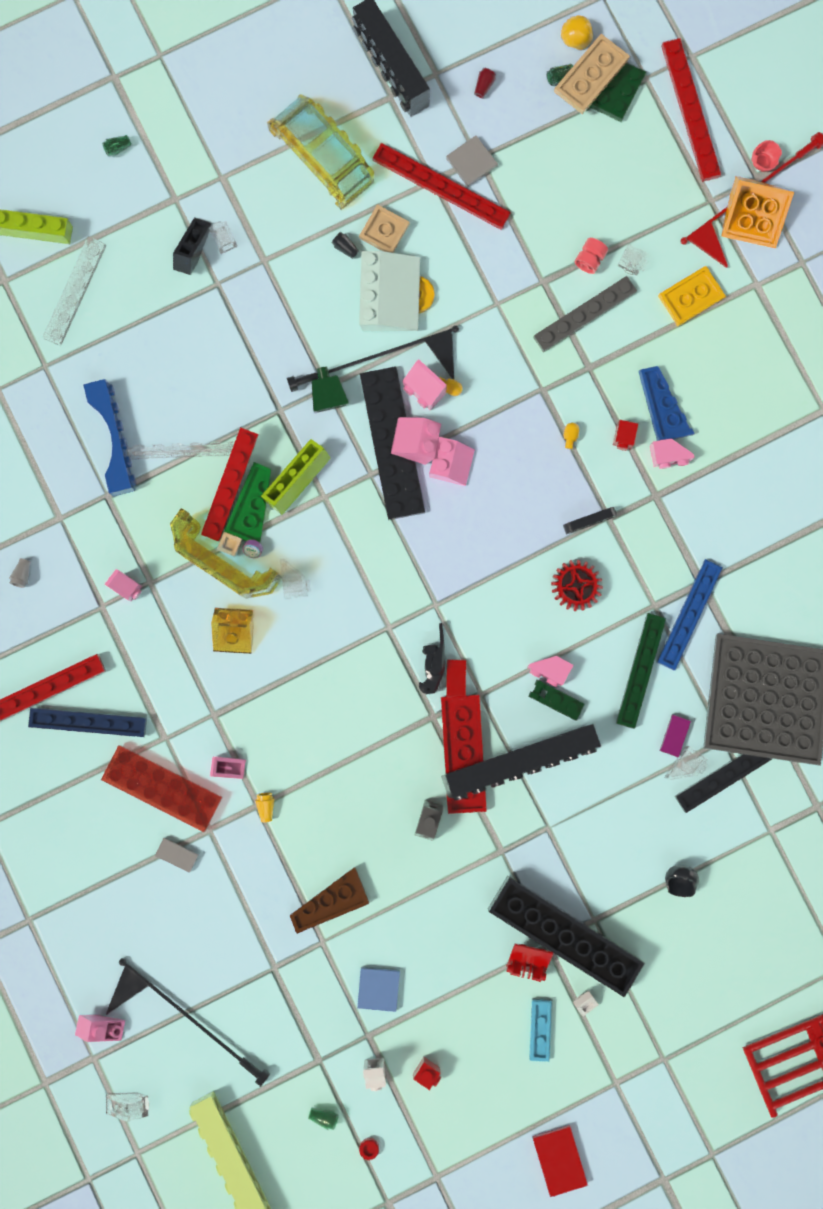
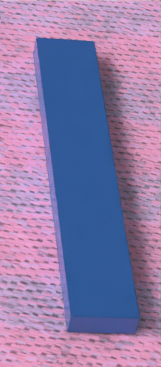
[656,559,723,671]

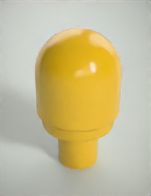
[440,377,463,396]
[563,422,580,449]

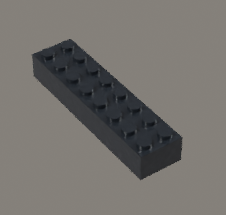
[441,724,601,801]
[487,875,645,998]

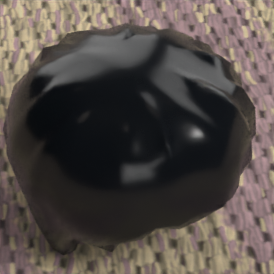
[665,865,699,897]

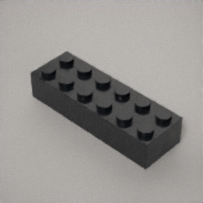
[352,0,430,117]

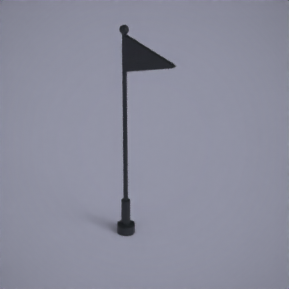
[286,325,459,392]
[106,958,270,1087]

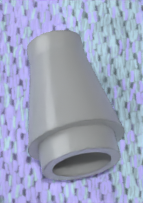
[9,558,31,588]

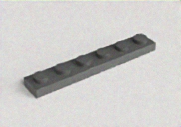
[533,276,637,353]

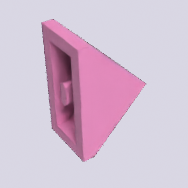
[210,756,246,779]

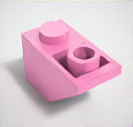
[650,439,695,469]
[527,656,573,687]
[75,1015,125,1042]

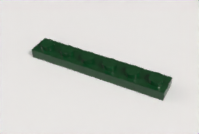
[615,613,666,729]

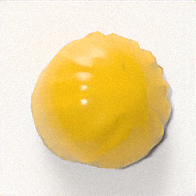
[561,15,593,50]

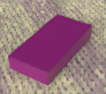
[659,715,691,758]

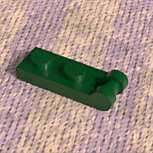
[528,679,585,721]

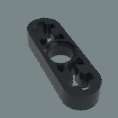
[563,507,618,535]

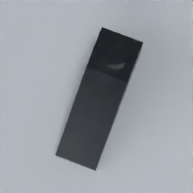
[173,217,212,275]

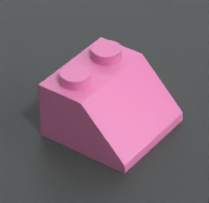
[403,359,447,410]
[391,417,441,465]
[429,437,475,486]

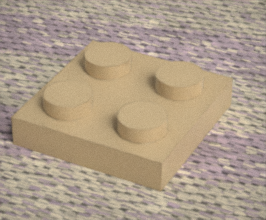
[359,204,410,253]

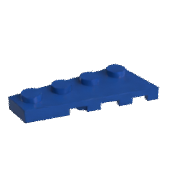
[638,366,695,441]

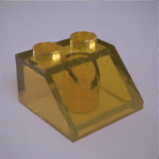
[211,608,254,654]

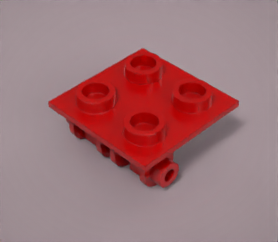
[506,943,553,982]

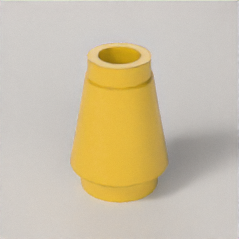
[255,793,274,822]

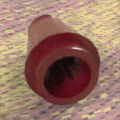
[474,68,496,99]

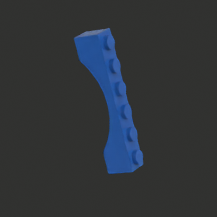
[83,379,137,497]

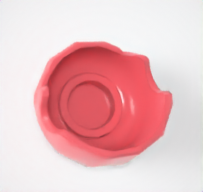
[751,140,782,172]

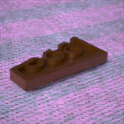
[289,867,370,934]

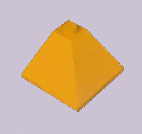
[721,176,794,248]

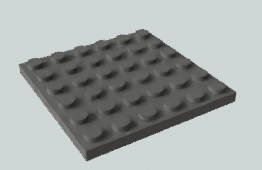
[703,634,823,766]

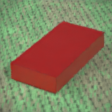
[446,659,466,698]

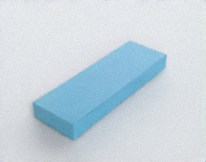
[529,999,552,1062]

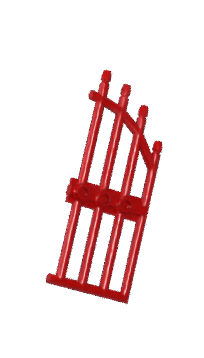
[742,1014,823,1118]

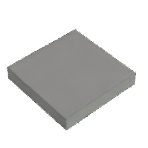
[446,135,498,187]

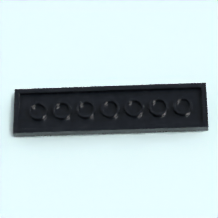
[360,366,425,521]

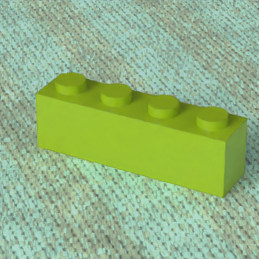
[0,209,73,245]
[261,439,331,515]

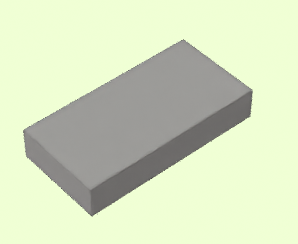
[155,838,199,873]

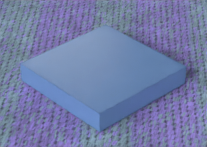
[357,967,400,1012]

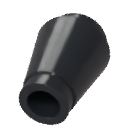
[331,231,359,259]

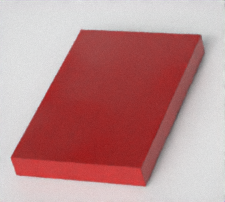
[532,1125,588,1198]

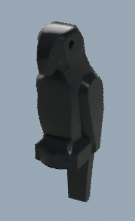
[419,623,445,695]

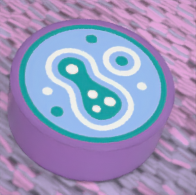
[243,540,263,558]

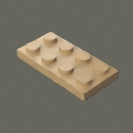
[554,34,630,115]

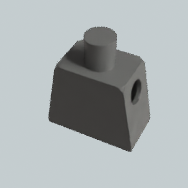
[414,800,443,841]

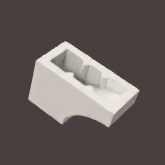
[363,1058,386,1091]

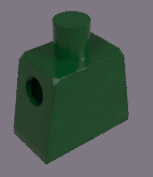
[311,366,349,413]

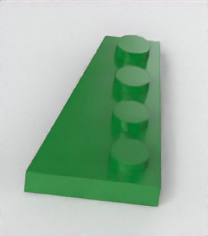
[224,462,271,543]

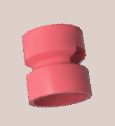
[574,238,608,274]

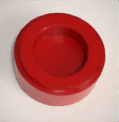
[359,1138,379,1160]

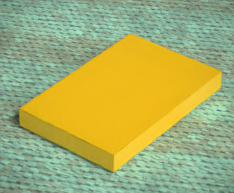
[658,266,726,327]

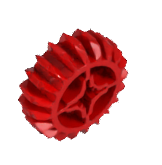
[551,560,603,612]

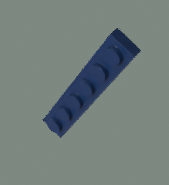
[28,708,147,737]

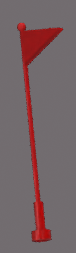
[680,132,823,268]

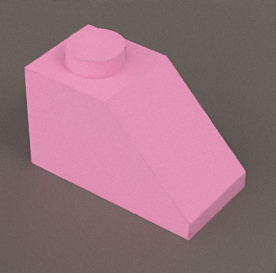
[105,569,143,601]

